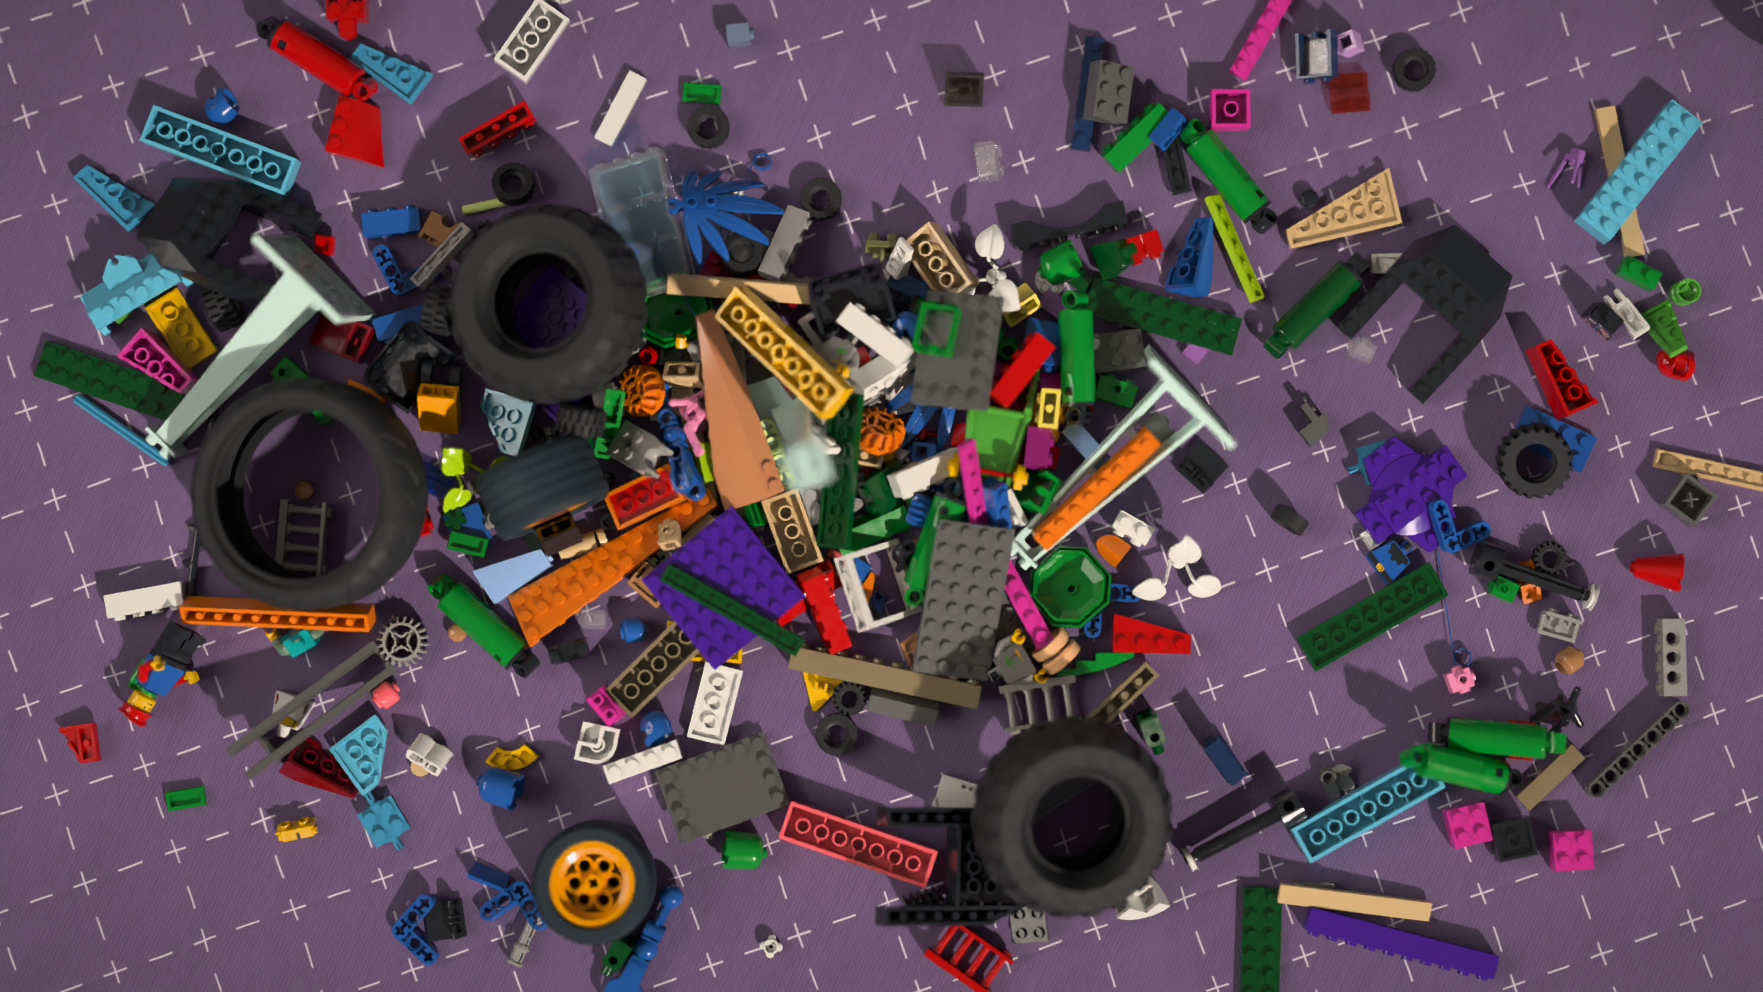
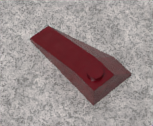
[279,737,359,799]

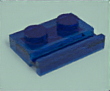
[423,460,456,500]

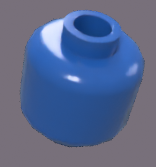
[620,617,648,643]

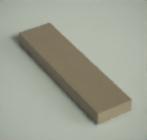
[1515,744,1585,811]

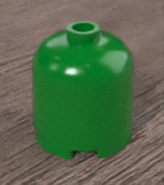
[1038,239,1086,286]
[721,830,767,870]

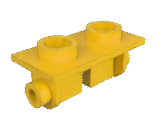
[275,817,318,842]

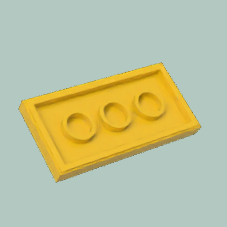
[145,287,219,369]

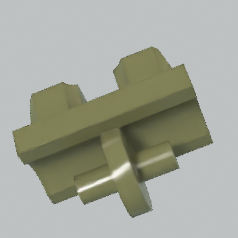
[865,233,898,264]

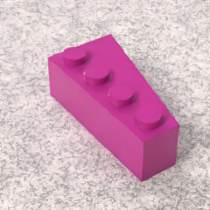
[117,328,200,395]

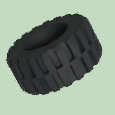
[1495,423,1573,499]

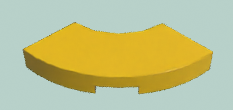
[485,744,539,770]

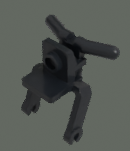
[1529,686,1584,733]

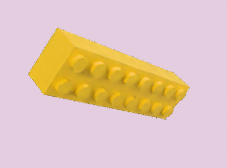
[715,286,855,419]

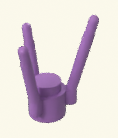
[1547,148,1586,189]

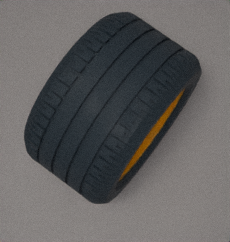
[476,434,609,540]
[532,820,657,945]

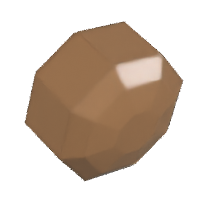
[295,481,315,500]
[448,624,467,642]

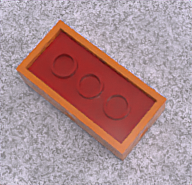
[605,463,689,530]

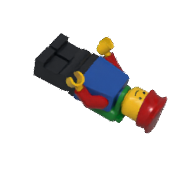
[118,620,206,727]

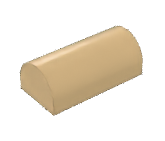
[559,531,599,561]

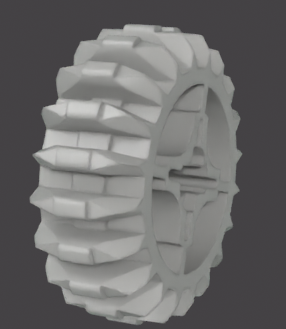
[377,616,429,667]

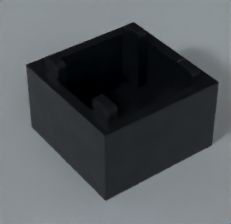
[1489,815,1538,863]

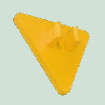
[803,672,843,711]

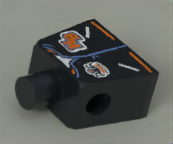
[1580,302,1624,341]

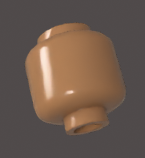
[1554,646,1584,675]

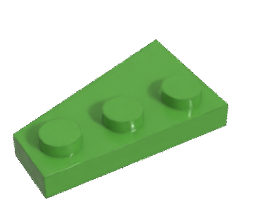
[1641,299,1687,358]

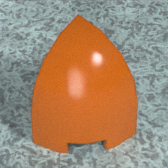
[1096,535,1131,567]

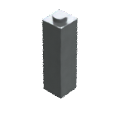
[867,687,942,727]

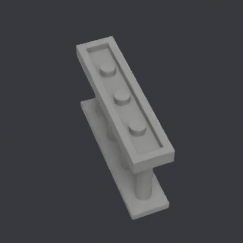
[410,222,475,291]
[274,499,333,578]
[998,675,1081,735]

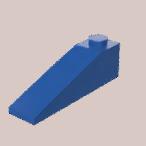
[1165,217,1213,297]

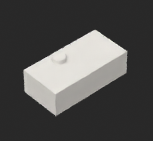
[494,0,570,84]

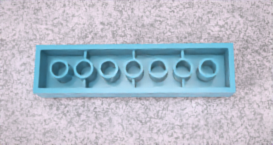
[1574,99,1703,245]
[140,105,301,198]
[1289,764,1445,863]

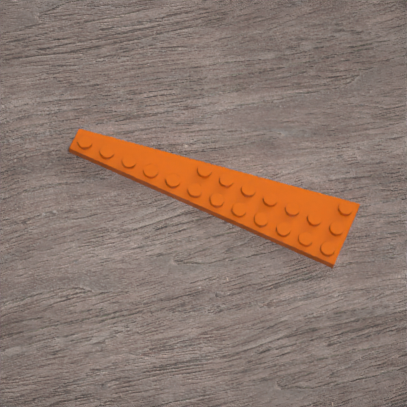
[507,488,719,647]

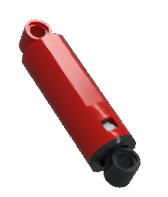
[256,16,378,101]

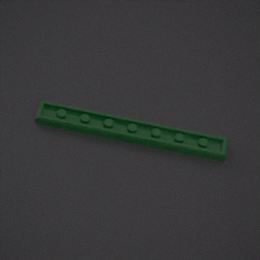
[660,563,805,657]

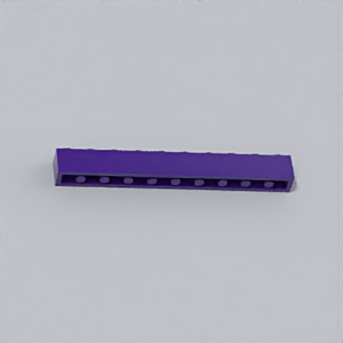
[1303,907,1499,981]

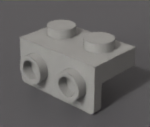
[1536,608,1583,643]

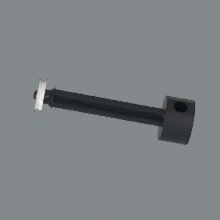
[1469,540,1600,612]
[1181,787,1308,873]

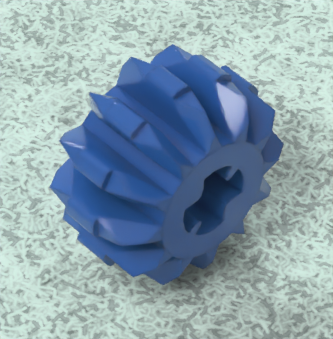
[906,493,932,527]

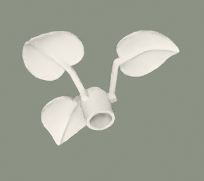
[968,224,1021,312]
[1131,535,1221,601]

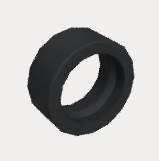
[1270,504,1309,536]

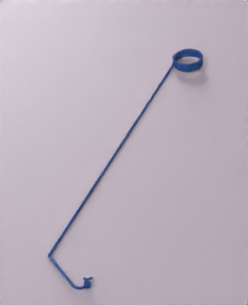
[685,153,771,316]
[1436,547,1472,666]

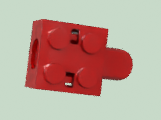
[326,0,369,41]

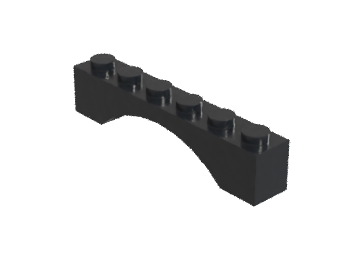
[1010,200,1128,251]

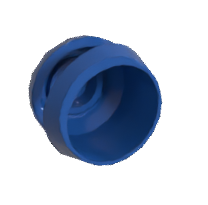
[205,87,240,125]
[891,311,919,344]
[640,710,673,748]

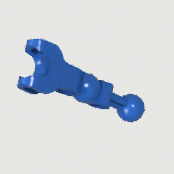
[658,374,705,501]
[604,884,683,992]

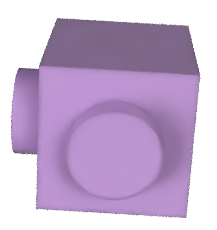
[1337,29,1365,58]

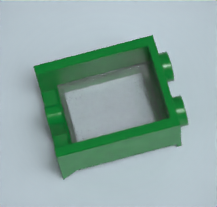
[911,301,963,359]
[1015,470,1063,515]

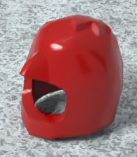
[1656,350,1695,381]

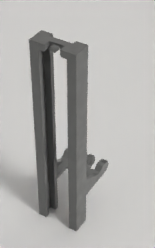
[226,641,396,781]

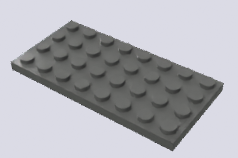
[912,518,1015,681]

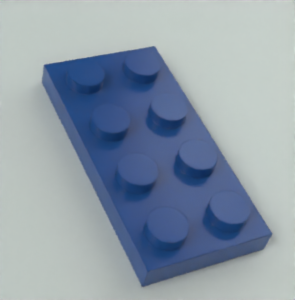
[1515,406,1597,473]

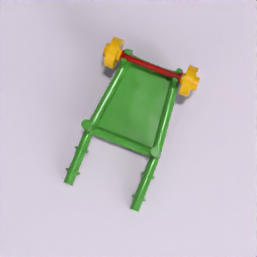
[947,369,1041,490]

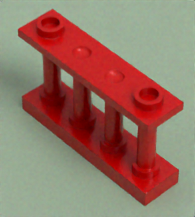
[924,926,1014,992]

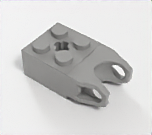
[606,420,674,479]
[799,472,866,526]

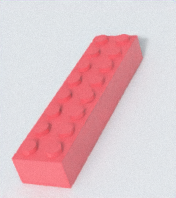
[779,800,938,888]

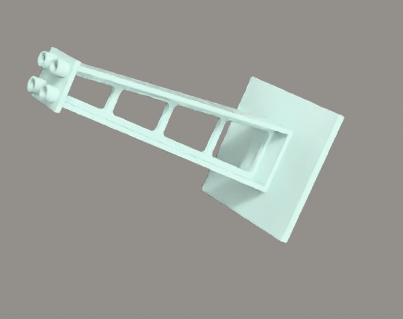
[145,234,377,459]
[1011,344,1236,570]
[746,376,865,501]

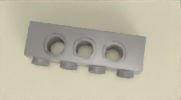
[1654,618,1687,696]

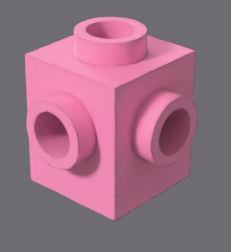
[1443,665,1476,694]

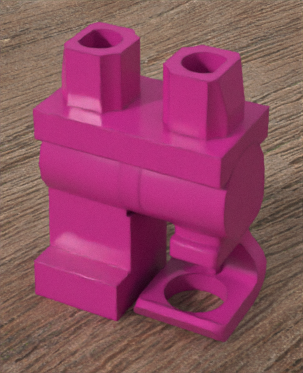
[586,686,627,726]

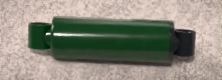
[1263,252,1371,360]

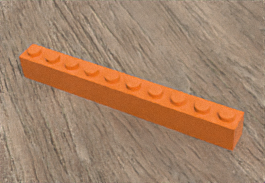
[179,596,376,632]

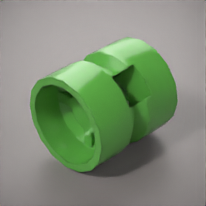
[1669,278,1702,306]

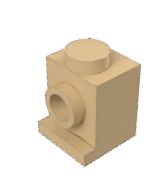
[658,519,682,551]

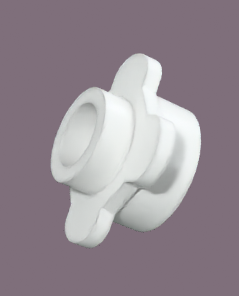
[760,935,783,958]

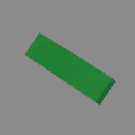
[594,387,626,460]
[1056,652,1134,676]

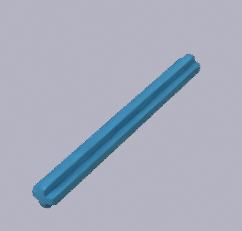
[73,394,171,466]

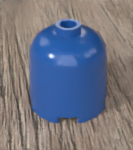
[476,767,525,811]

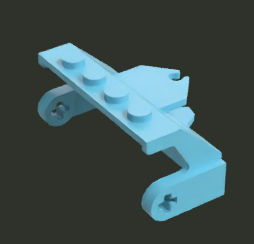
[80,254,194,336]

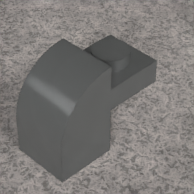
[1297,402,1328,447]

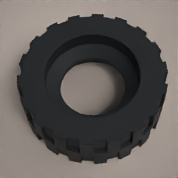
[1391,47,1436,92]
[687,105,730,149]
[491,162,535,207]
[800,177,842,221]
[720,232,763,276]
[815,713,858,756]

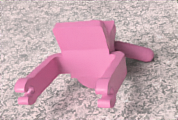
[669,388,708,457]

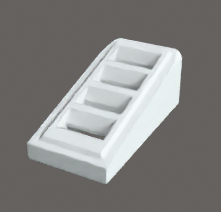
[886,237,914,280]

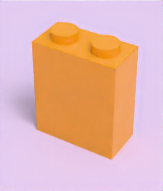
[417,383,461,434]

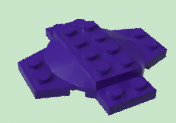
[1354,437,1468,552]

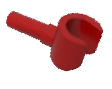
[916,429,938,441]

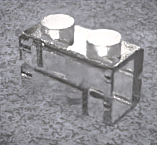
[973,140,1004,184]

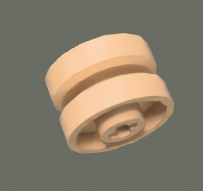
[1031,627,1081,675]

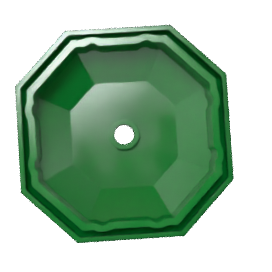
[642,269,714,348]
[1029,546,1112,628]

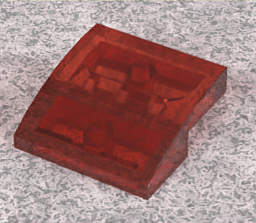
[1328,71,1370,114]

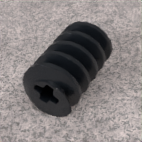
[902,885,944,905]

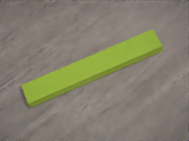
[1204,193,1265,303]

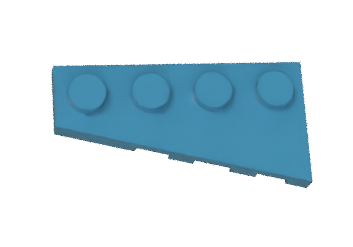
[349,44,434,105]
[73,165,156,232]

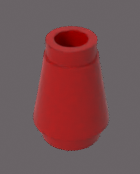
[639,347,661,366]

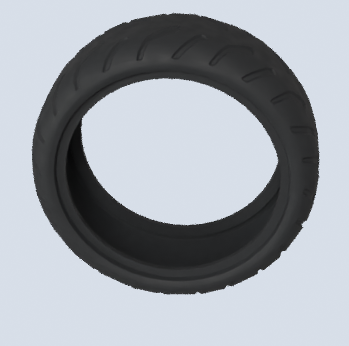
[191,378,429,610]

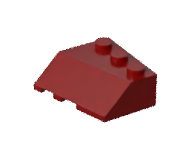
[324,95,384,168]

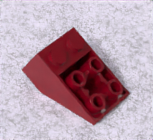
[309,310,375,365]

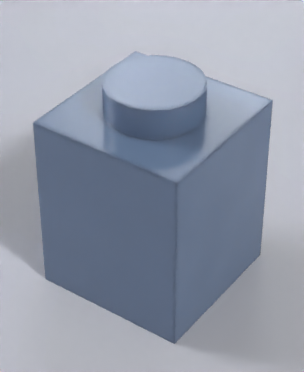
[726,22,754,47]

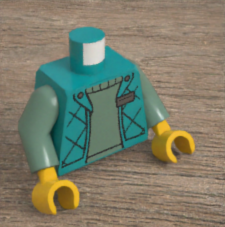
[265,628,324,658]

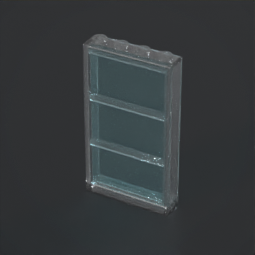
[588,147,695,298]

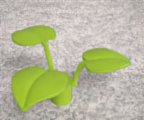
[441,447,511,514]

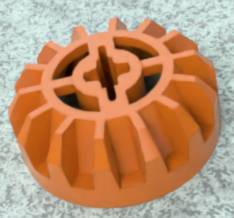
[619,365,665,417]
[860,407,906,456]

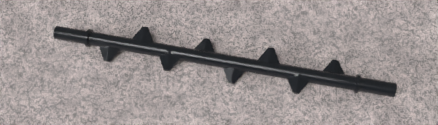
[182,408,219,596]

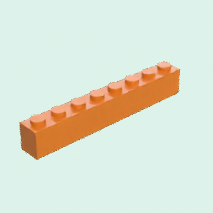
[1032,426,1161,551]

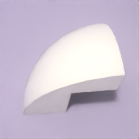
[1116,877,1170,920]

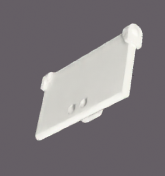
[932,774,977,808]

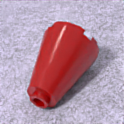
[1630,554,1685,592]

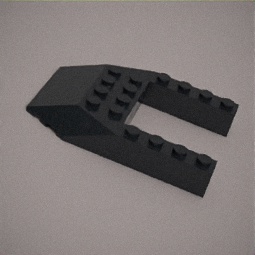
[136,177,322,309]
[1335,225,1513,404]
[875,806,1023,927]

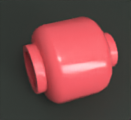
[371,680,400,709]

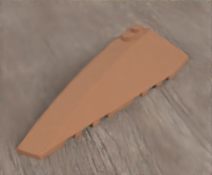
[695,309,785,511]

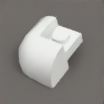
[574,721,620,764]

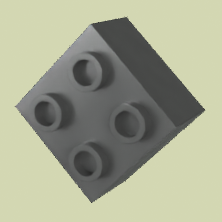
[1658,473,1718,527]

